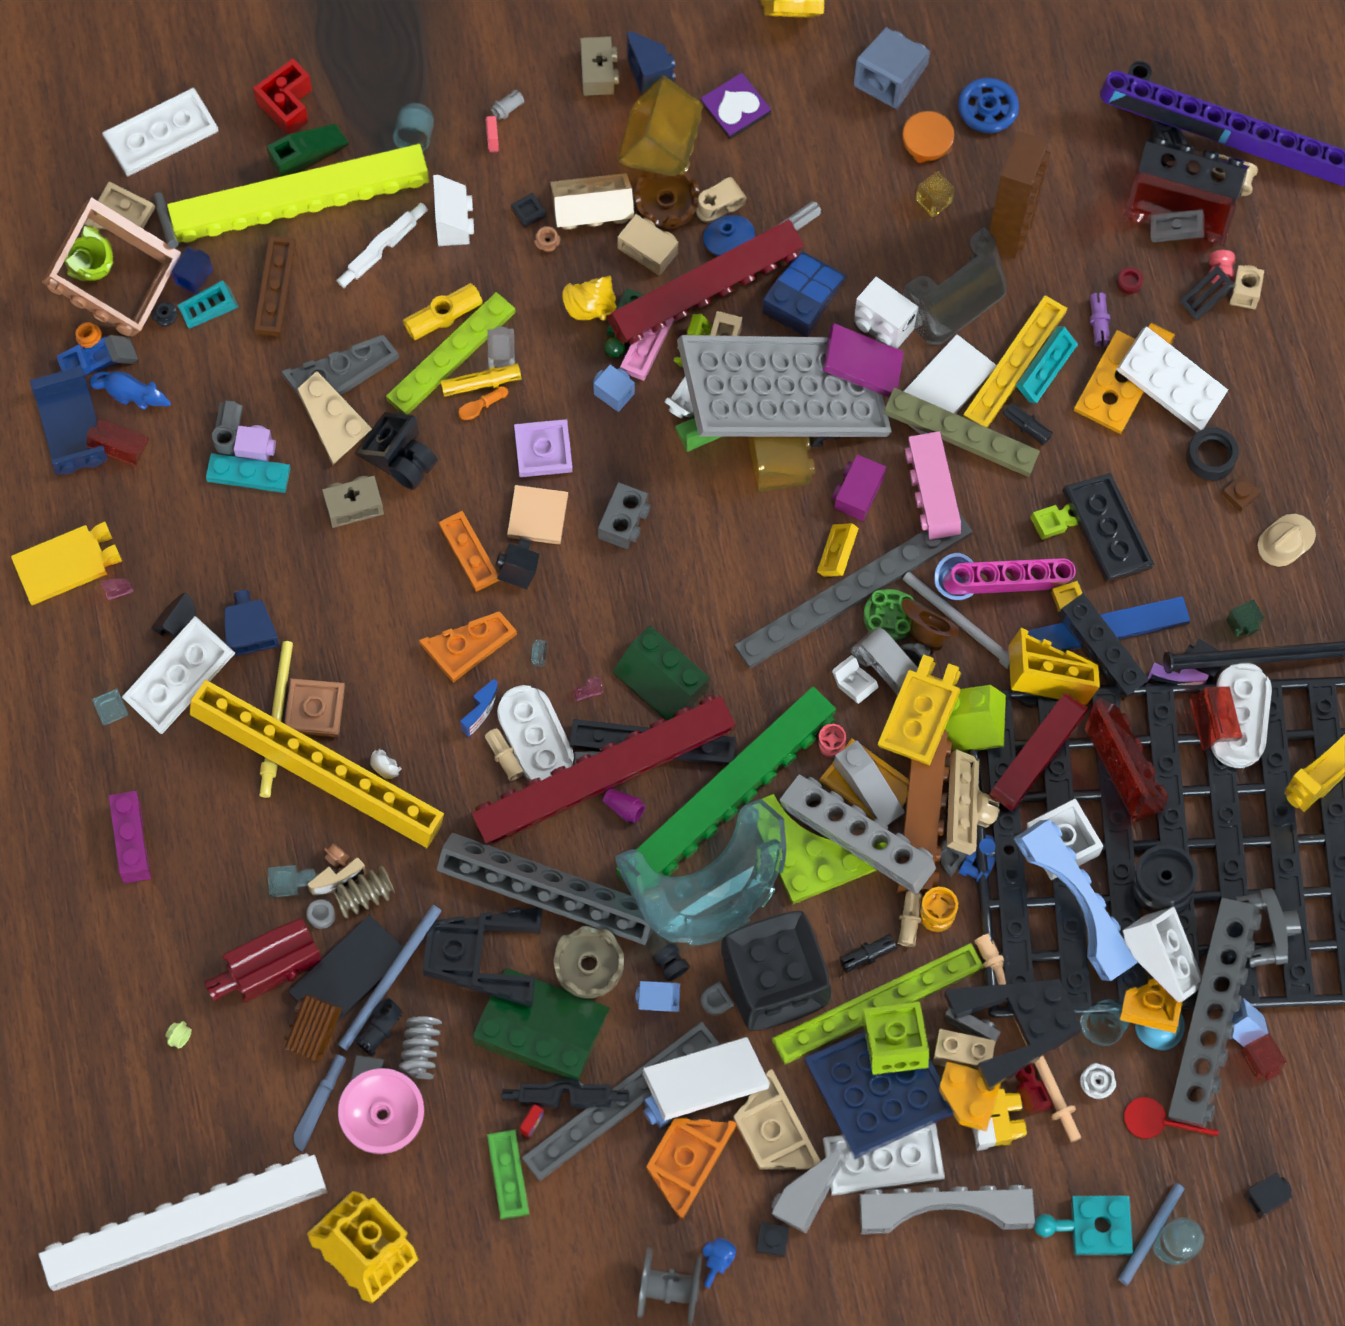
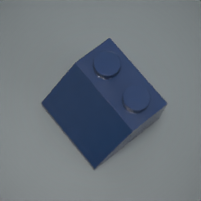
[626,31,676,101]

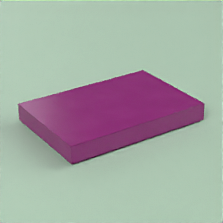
[822,323,904,397]

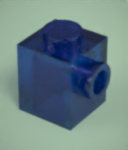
[171,247,213,294]

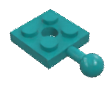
[1034,1196,1133,1255]

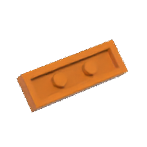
[439,511,500,592]

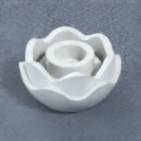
[370,749,402,779]
[1081,1063,1116,1099]

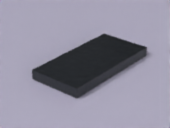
[1062,473,1155,582]
[288,915,403,1024]

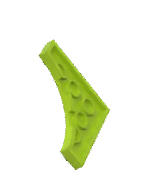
[748,794,887,905]

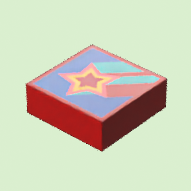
[520,1105,544,1139]

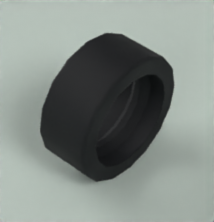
[1186,427,1239,480]

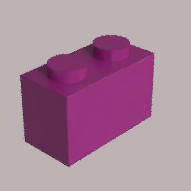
[832,454,886,521]

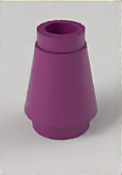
[603,788,645,823]

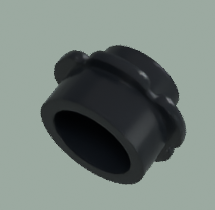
[151,302,177,327]

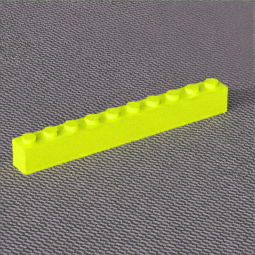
[167,144,429,243]

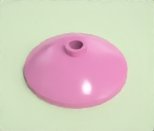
[338,1069,424,1154]

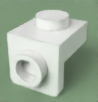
[665,377,694,418]
[832,655,879,704]

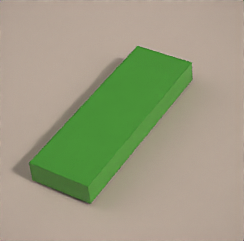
[487,1130,529,1220]

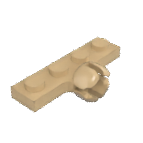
[947,749,1000,855]

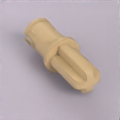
[485,728,524,781]
[898,890,922,947]

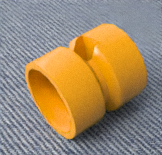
[919,887,958,932]

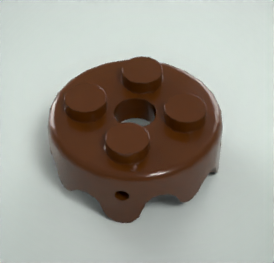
[634,162,699,230]

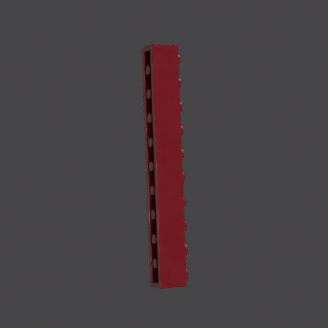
[472,695,736,846]

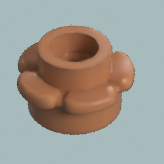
[535,227,560,252]
[324,843,350,868]

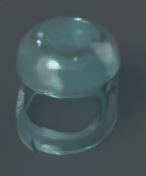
[393,103,434,152]
[1080,999,1130,1046]
[1154,1217,1204,1265]

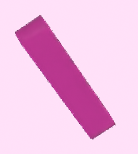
[943,558,1076,595]

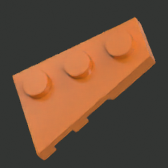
[419,611,517,683]

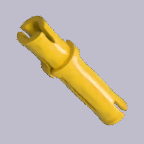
[440,363,521,397]

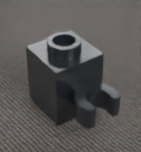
[495,536,539,589]

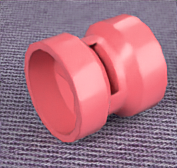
[1209,250,1235,285]
[818,724,846,758]

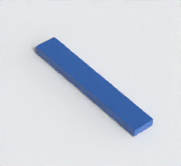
[1027,596,1190,652]

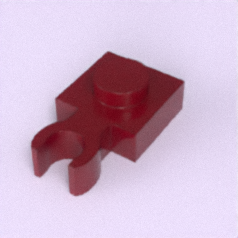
[1015,1064,1054,1113]

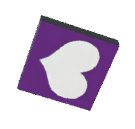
[700,73,772,140]

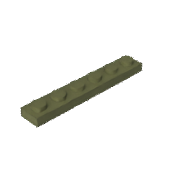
[883,388,1040,477]

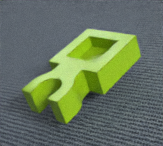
[1030,504,1078,540]

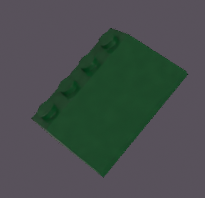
[473,968,610,1081]

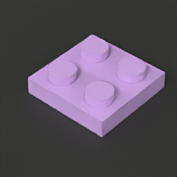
[514,419,573,477]

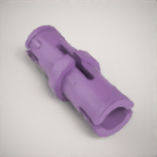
[1089,293,1111,347]

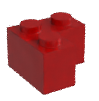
[253,58,312,135]

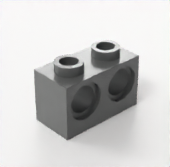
[598,482,651,549]

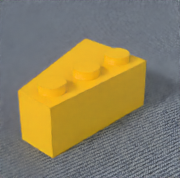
[1008,628,1100,705]

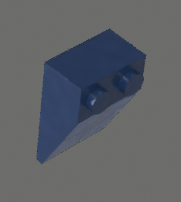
[763,251,847,337]

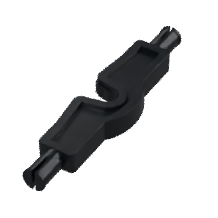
[502,1078,629,1109]

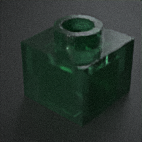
[1226,599,1264,638]

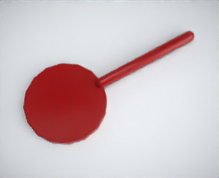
[1124,1097,1219,1139]

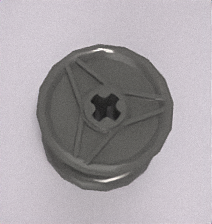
[637,1246,702,1326]

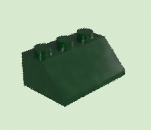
[613,625,710,721]

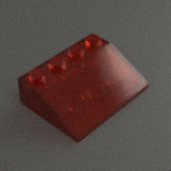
[1085,698,1168,823]

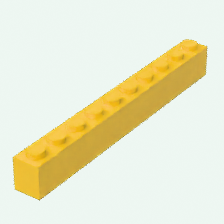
[190,679,444,848]

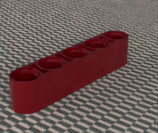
[989,692,1089,811]

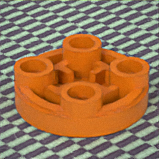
[902,111,954,162]

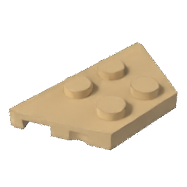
[733,1069,821,1170]

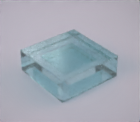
[92,689,129,726]

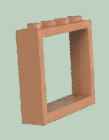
[42,197,181,337]

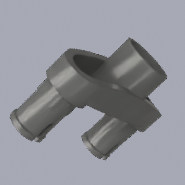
[1235,888,1301,968]

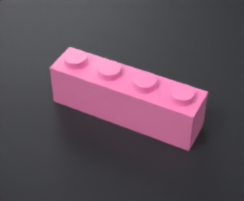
[905,431,961,540]

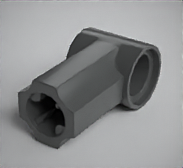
[212,401,243,456]

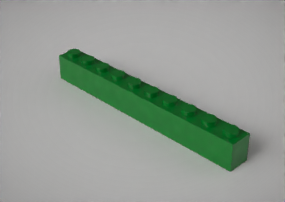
[616,687,836,899]

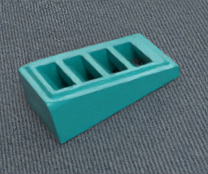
[177,280,239,329]

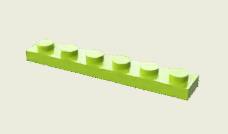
[386,292,515,415]

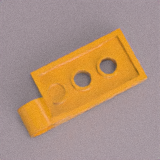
[1074,323,1175,434]

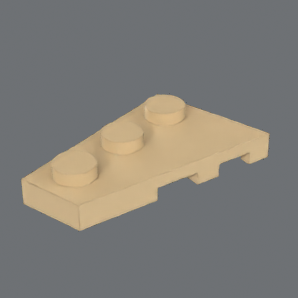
[297,371,372,466]

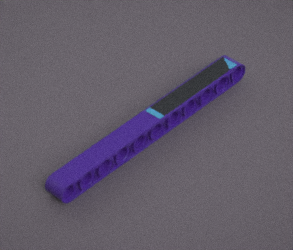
[1100,71,1345,186]

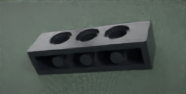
[1138,136,1250,200]
[1057,593,1149,701]

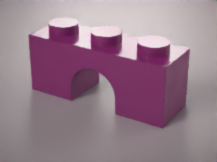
[109,791,151,883]

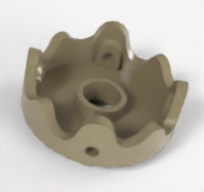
[554,926,624,998]

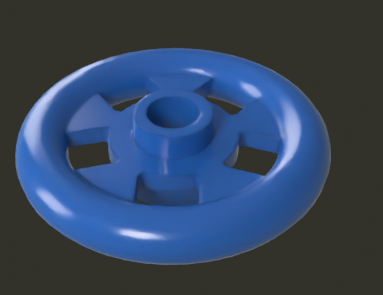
[958,78,1019,133]

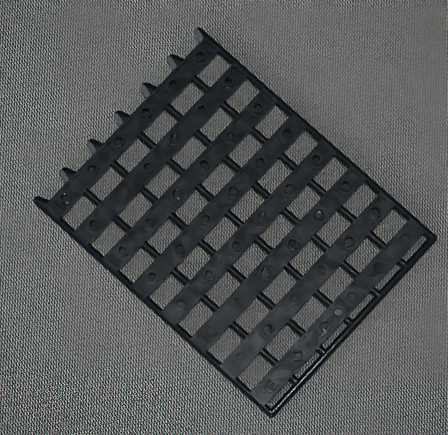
[968,677,1345,1018]

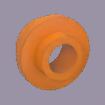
[75,322,102,348]

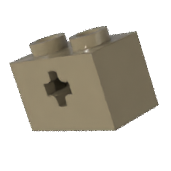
[580,37,619,96]
[322,476,384,528]

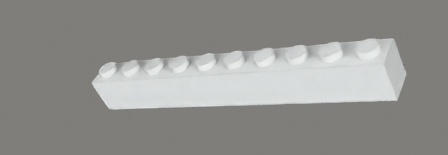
[39,1154,328,1291]

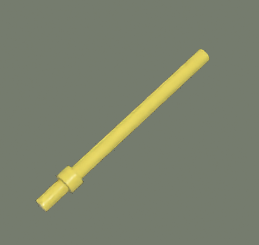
[259,641,293,798]

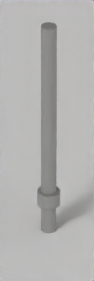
[902,571,1010,669]

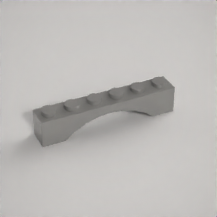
[859,1185,1035,1234]

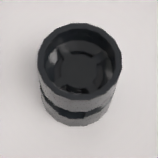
[388,439,438,490]

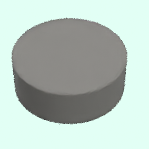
[307,899,335,929]

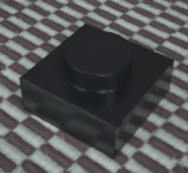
[756,1223,789,1257]

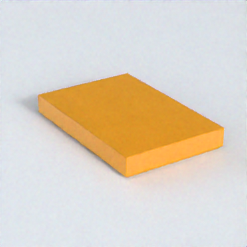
[819,738,909,827]

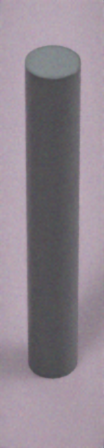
[153,192,178,248]

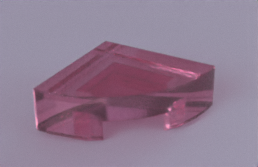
[102,578,133,600]
[574,676,602,701]

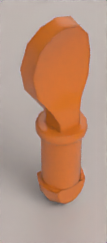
[458,386,508,420]

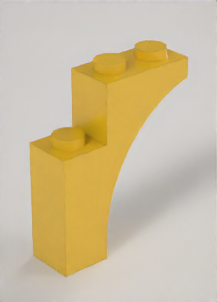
[1284,734,1345,812]

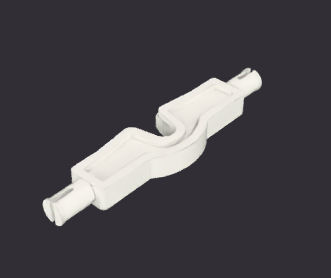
[337,203,428,288]

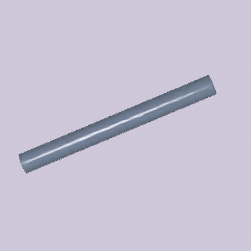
[1118,1183,1185,1285]

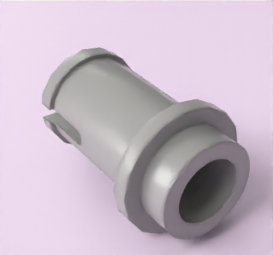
[491,90,524,120]

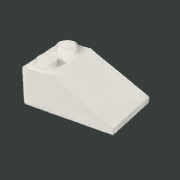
[1123,906,1202,1002]

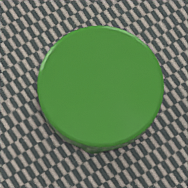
[863,589,914,642]

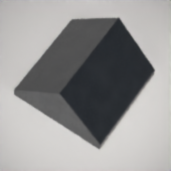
[355,412,419,475]

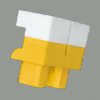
[973,1089,1027,1151]

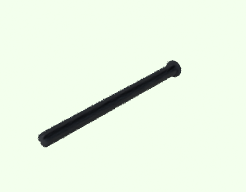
[1163,641,1345,674]

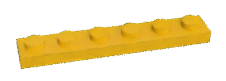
[963,295,1067,428]

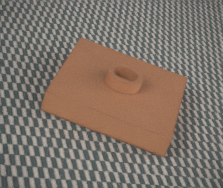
[285,678,345,737]

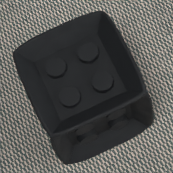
[721,911,832,1031]

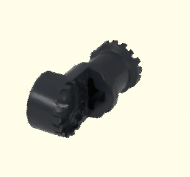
[355,998,403,1057]

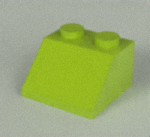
[945,685,1006,752]

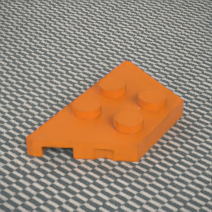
[646,1118,737,1220]

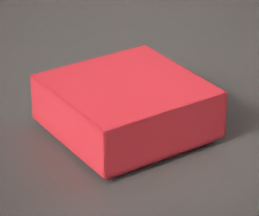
[486,116,499,152]

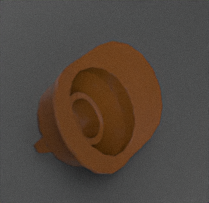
[901,599,959,651]

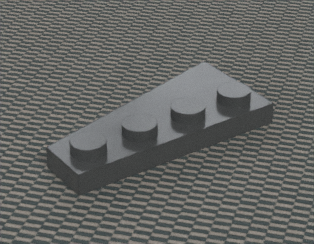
[282,335,399,401]

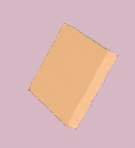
[507,485,568,545]

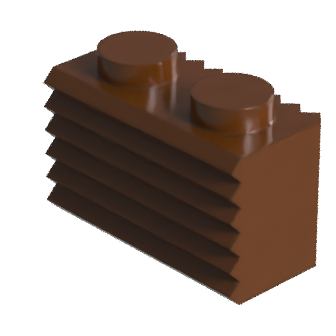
[284,995,342,1060]

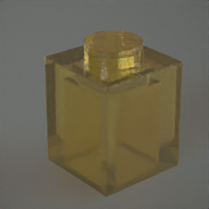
[916,170,955,217]

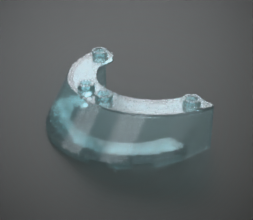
[615,799,786,945]

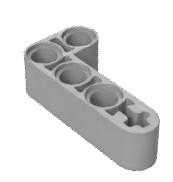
[850,627,918,696]

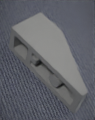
[833,741,905,826]
[771,1150,846,1233]

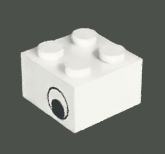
[854,277,918,349]

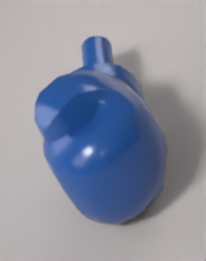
[703,1238,736,1288]

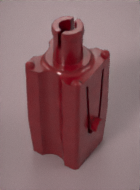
[204,918,321,1002]

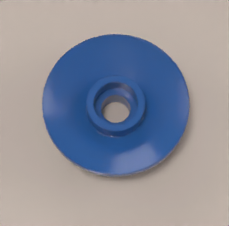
[703,215,755,256]

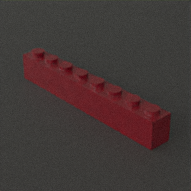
[606,219,805,345]

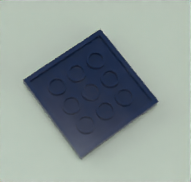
[804,1032,954,1160]

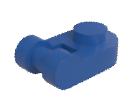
[959,835,996,883]

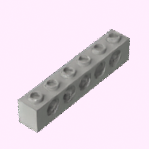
[780,774,936,895]

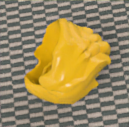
[563,275,616,321]

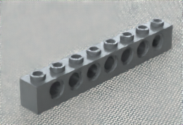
[436,832,660,945]
[1168,898,1261,1128]

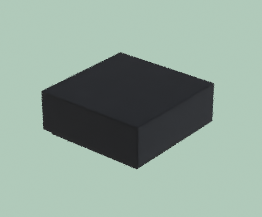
[511,192,546,228]

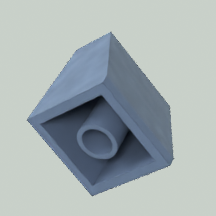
[854,28,930,109]

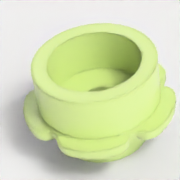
[166,1021,191,1048]

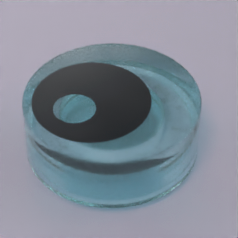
[531,639,548,667]

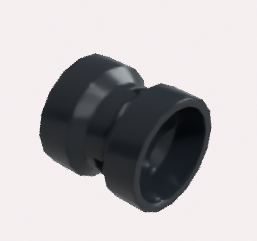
[652,943,690,982]

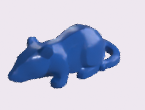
[89,371,171,409]

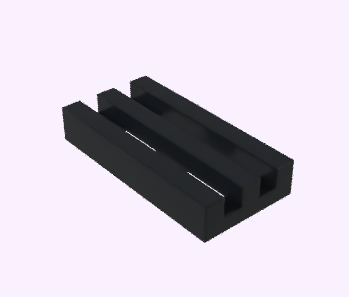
[1179,265,1236,321]

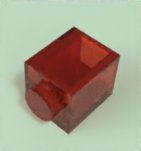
[1241,1033,1287,1081]

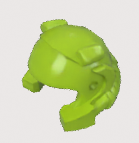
[64,226,113,281]

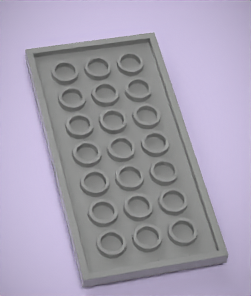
[677,335,892,437]

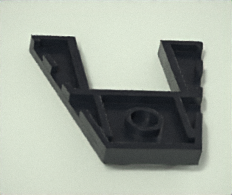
[423,906,543,1007]
[944,979,1082,1092]

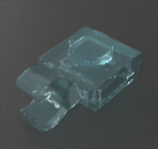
[268,865,317,897]

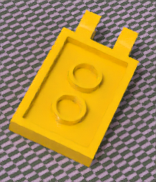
[11,522,122,605]
[878,654,961,766]

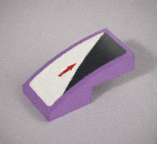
[1148,663,1209,685]

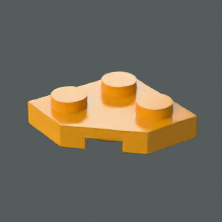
[1120,978,1182,1033]
[939,1062,1001,1132]

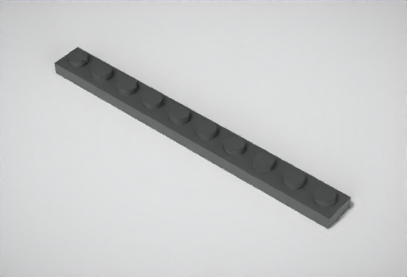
[734,513,973,670]

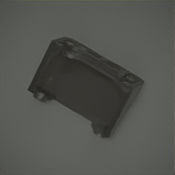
[903,227,1008,345]

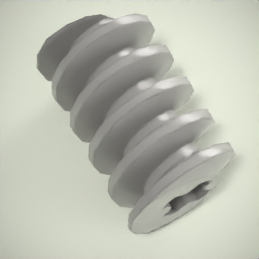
[399,1016,442,1079]

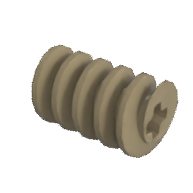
[332,865,395,918]

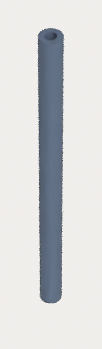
[338,905,441,1051]

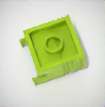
[862,1002,929,1075]

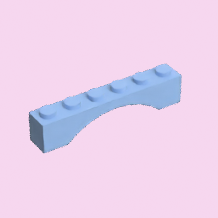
[1013,820,1138,981]

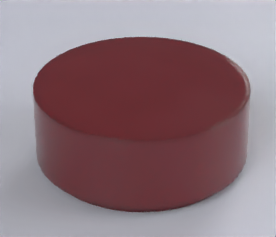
[1116,267,1144,294]

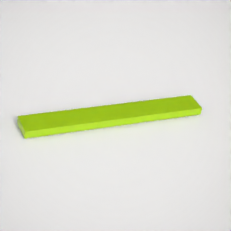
[772,943,984,1065]

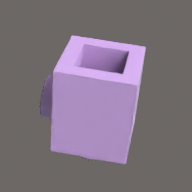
[234,425,276,461]

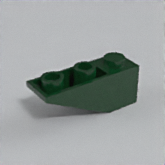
[266,124,349,177]

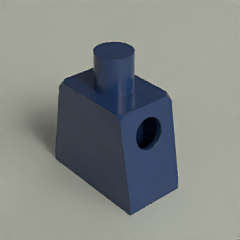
[225,590,280,657]

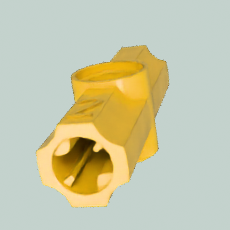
[403,283,483,341]

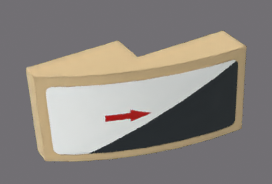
[308,857,366,896]

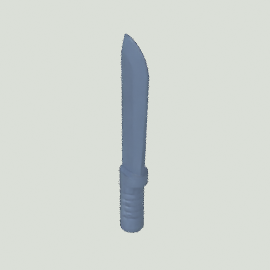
[294,1055,346,1152]

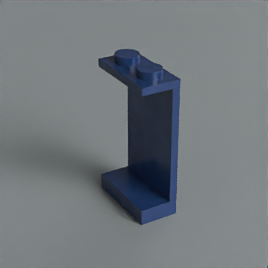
[30,366,108,475]

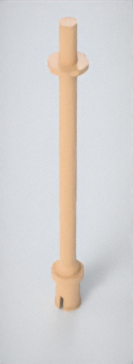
[975,934,1081,1142]

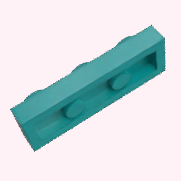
[1016,326,1078,403]
[206,453,290,493]

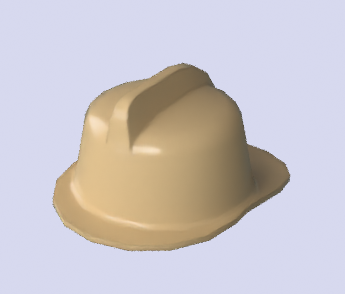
[1258,514,1316,567]

